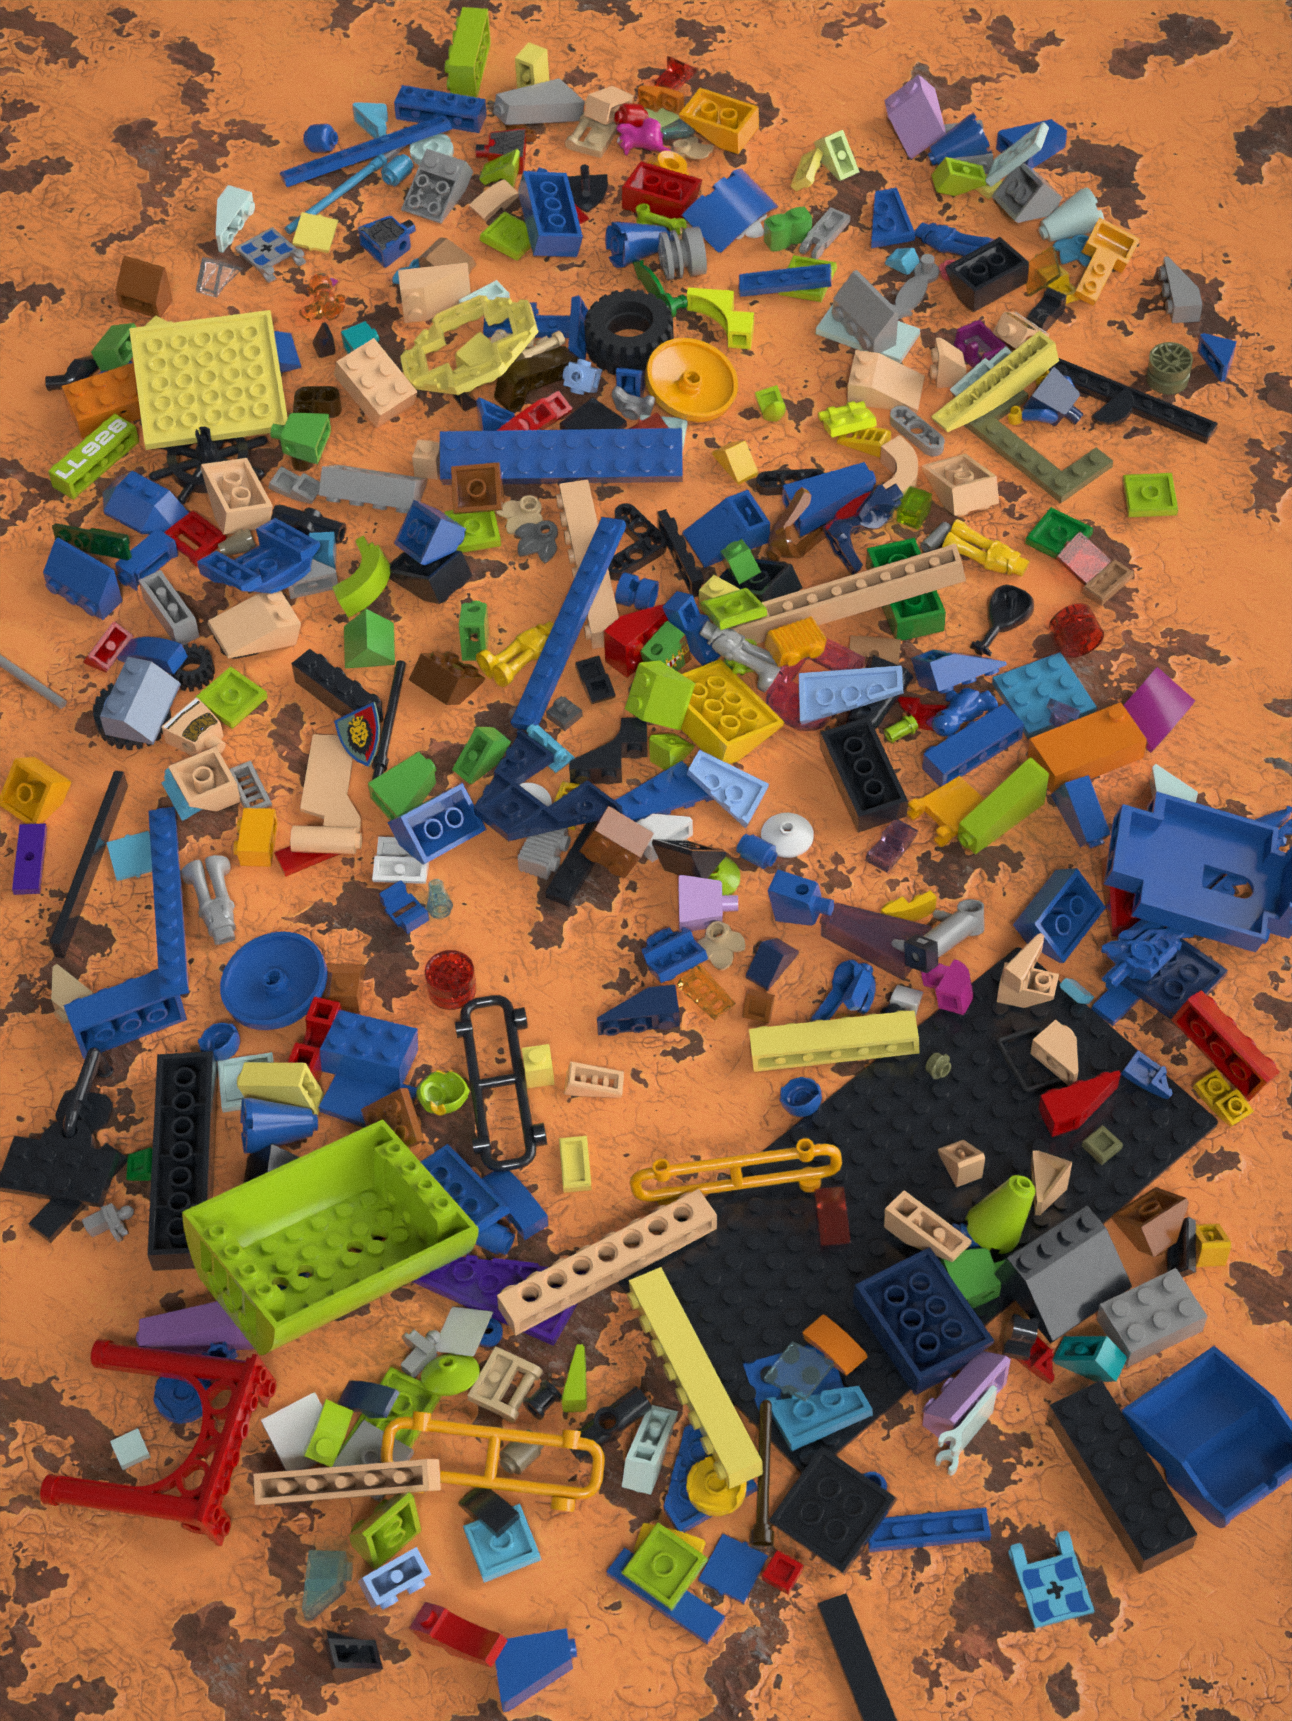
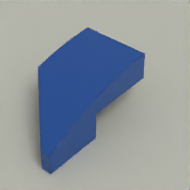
[1121,1050,1173,1100]

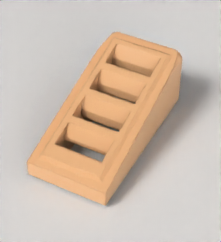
[1003,933,1044,993]
[564,1061,624,1098]

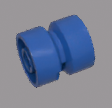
[615,572,659,610]

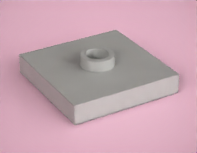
[333,1420,414,1502]

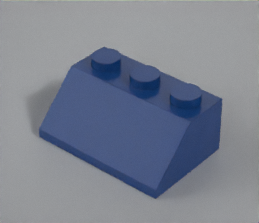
[394,500,466,565]
[43,538,122,620]
[387,783,487,865]
[1013,868,1106,963]

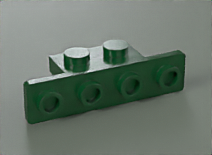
[52,523,132,561]

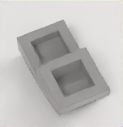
[268,466,320,504]

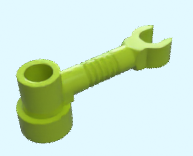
[636,203,687,235]

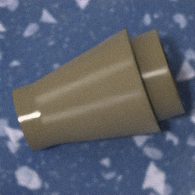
[218,528,256,556]

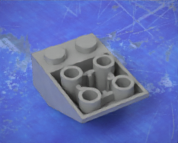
[401,148,473,224]

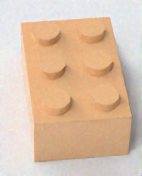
[333,338,417,428]

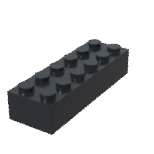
[1046,1380,1198,1574]

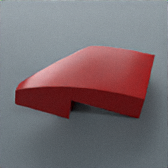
[898,697,947,731]
[1016,1336,1055,1385]

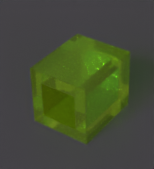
[897,486,932,530]

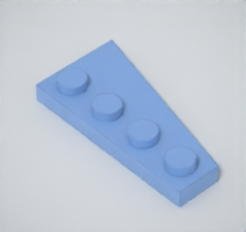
[799,666,903,725]

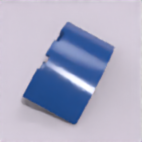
[682,168,779,253]

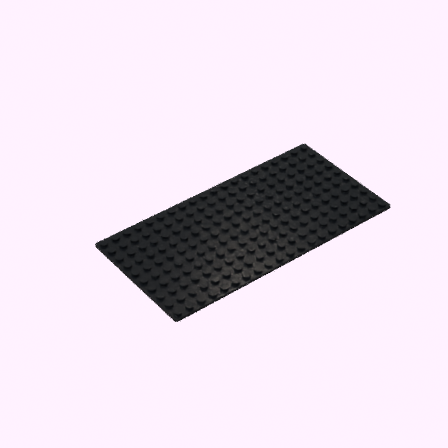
[616,947,1218,1474]

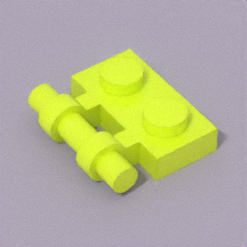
[818,401,877,437]

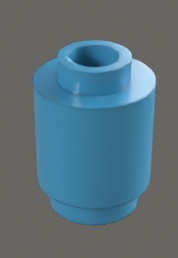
[381,154,414,186]

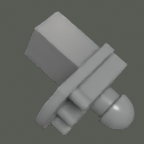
[82,1203,134,1242]
[400,1329,440,1378]

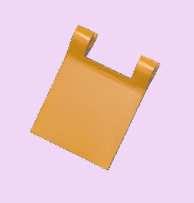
[907,776,984,847]

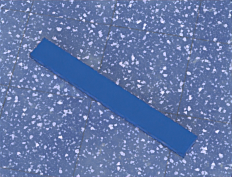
[280,115,452,187]

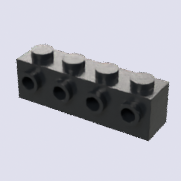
[291,648,384,723]

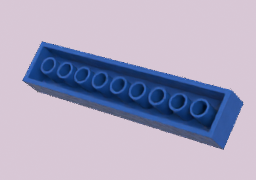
[440,428,683,485]

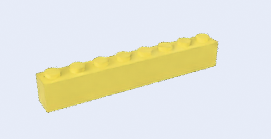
[627,1267,763,1489]

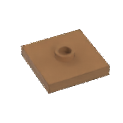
[847,635,901,670]

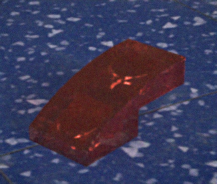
[815,1187,850,1246]

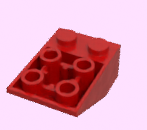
[603,603,669,678]

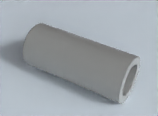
[921,522,952,553]

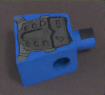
[358,216,416,268]

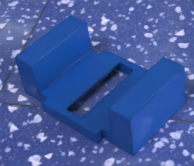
[379,880,429,934]

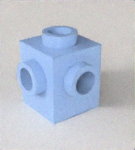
[563,359,602,395]

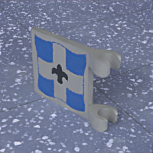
[235,227,306,283]

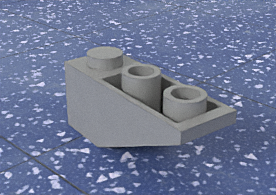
[1158,257,1203,323]

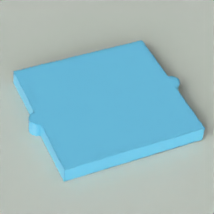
[106,831,152,881]

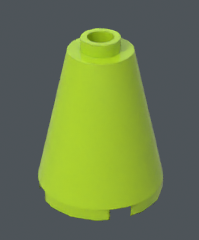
[965,1175,1035,1254]

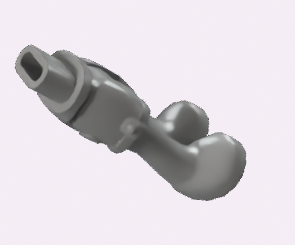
[699,620,781,693]
[181,855,236,945]

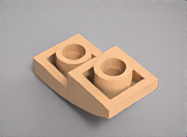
[469,179,519,222]

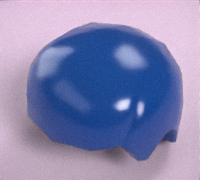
[198,1022,240,1062]
[779,1077,822,1118]

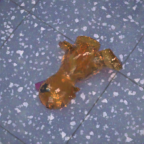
[299,272,346,322]

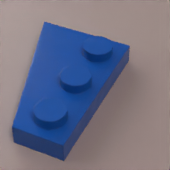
[871,187,915,248]

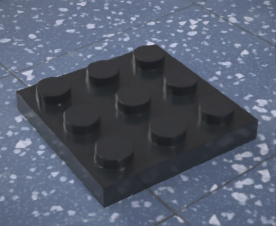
[769,1446,897,1576]

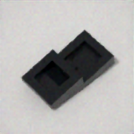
[575,656,616,704]
[458,1487,520,1538]

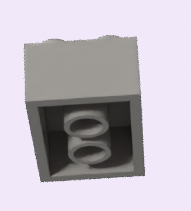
[1096,1268,1207,1368]

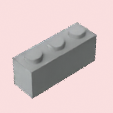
[138,570,200,645]

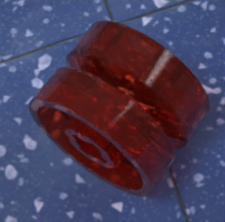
[1049,603,1104,658]
[425,950,477,1010]

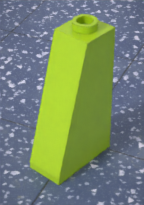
[958,757,1049,855]

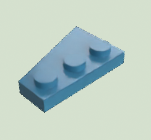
[765,1386,873,1451]

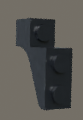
[569,717,648,785]

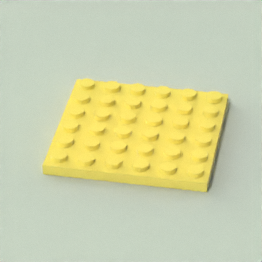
[129,310,288,450]

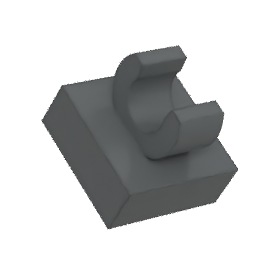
[546,696,583,731]

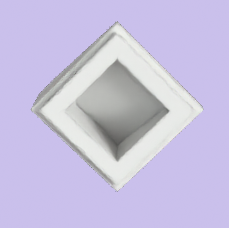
[890,985,923,1016]

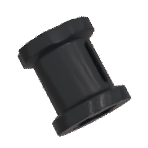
[523,1380,562,1420]

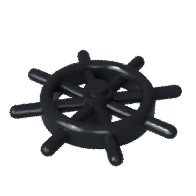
[149,426,268,504]

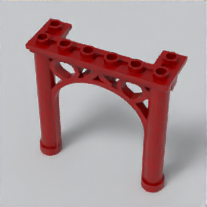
[40,1339,277,1547]

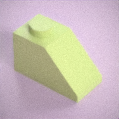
[814,130,859,181]

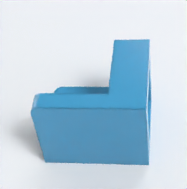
[309,532,337,570]

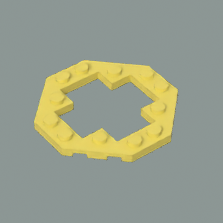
[400,295,538,395]

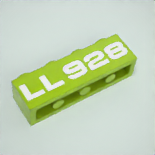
[48,413,139,500]

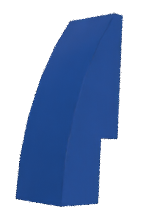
[662,591,721,666]
[117,637,188,675]
[481,1171,549,1240]

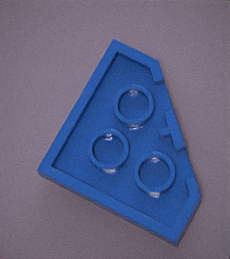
[664,1424,757,1533]

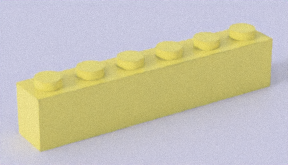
[749,1010,919,1072]

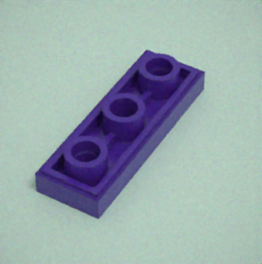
[12,823,47,895]

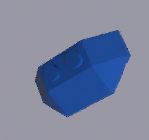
[102,471,189,535]

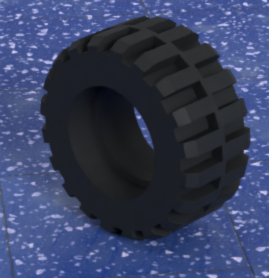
[584,289,674,375]

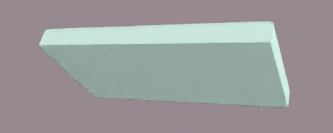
[816,304,920,364]

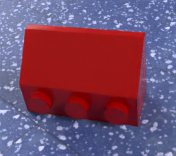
[622,161,702,221]

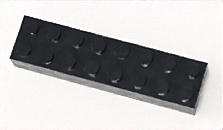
[147,1051,218,1271]

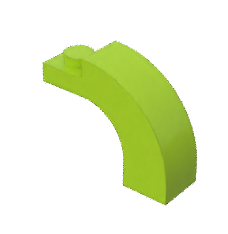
[332,535,390,618]

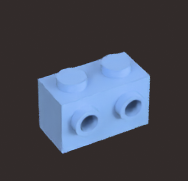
[357,1547,431,1610]

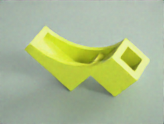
[687,287,754,349]

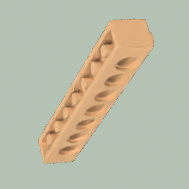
[497,1189,717,1336]

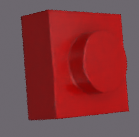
[762,1550,804,1595]

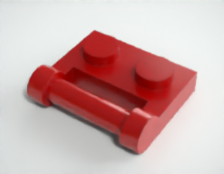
[164,510,226,567]

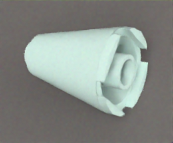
[1038,187,1104,242]

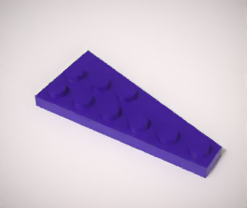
[412,1255,587,1346]

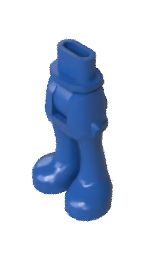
[915,222,994,256]

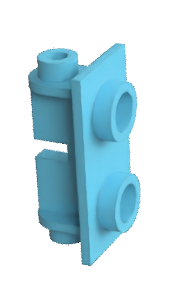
[527,724,575,773]
[162,768,202,821]

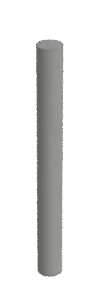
[0,655,67,709]

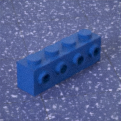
[394,85,487,133]

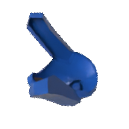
[809,960,876,1022]

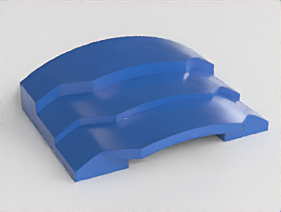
[197,518,320,594]

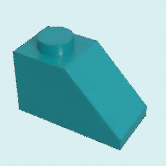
[341,321,379,354]
[1052,1336,1128,1382]

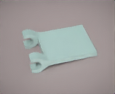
[935,1385,997,1476]

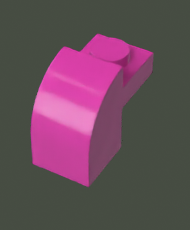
[921,959,973,1015]

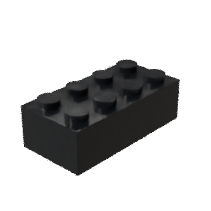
[820,717,908,833]

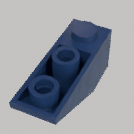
[597,984,680,1036]

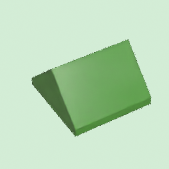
[344,609,395,669]

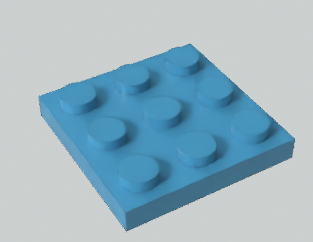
[992,652,1097,739]

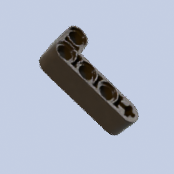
[494,346,580,413]
[291,386,342,472]

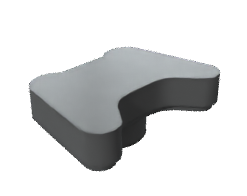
[611,386,656,420]

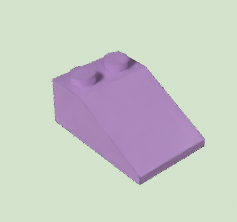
[884,75,946,159]

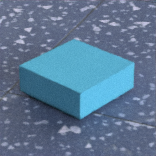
[1060,978,1094,1004]

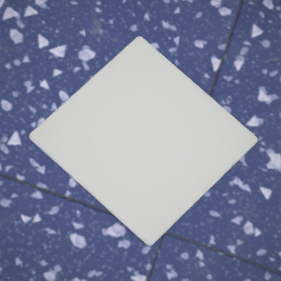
[435,1307,493,1356]

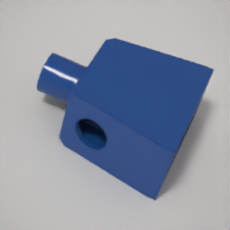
[767,870,834,926]

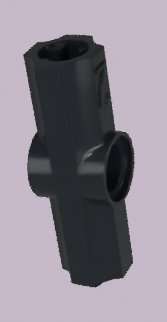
[271,504,347,544]
[570,1386,652,1463]

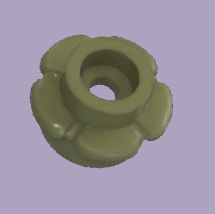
[926,1053,951,1079]

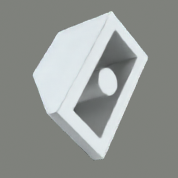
[636,814,693,862]

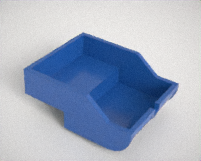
[1122,1346,1292,1528]

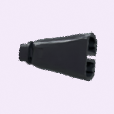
[846,655,913,730]

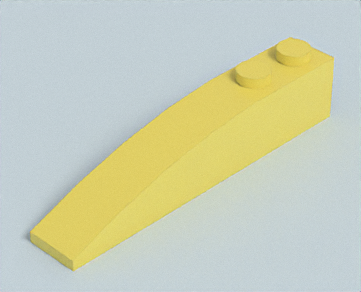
[931,330,1059,432]

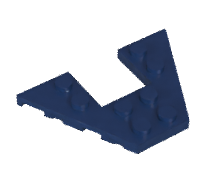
[474,729,623,842]

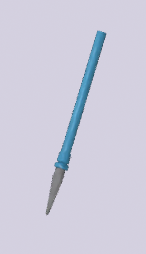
[285,146,405,234]

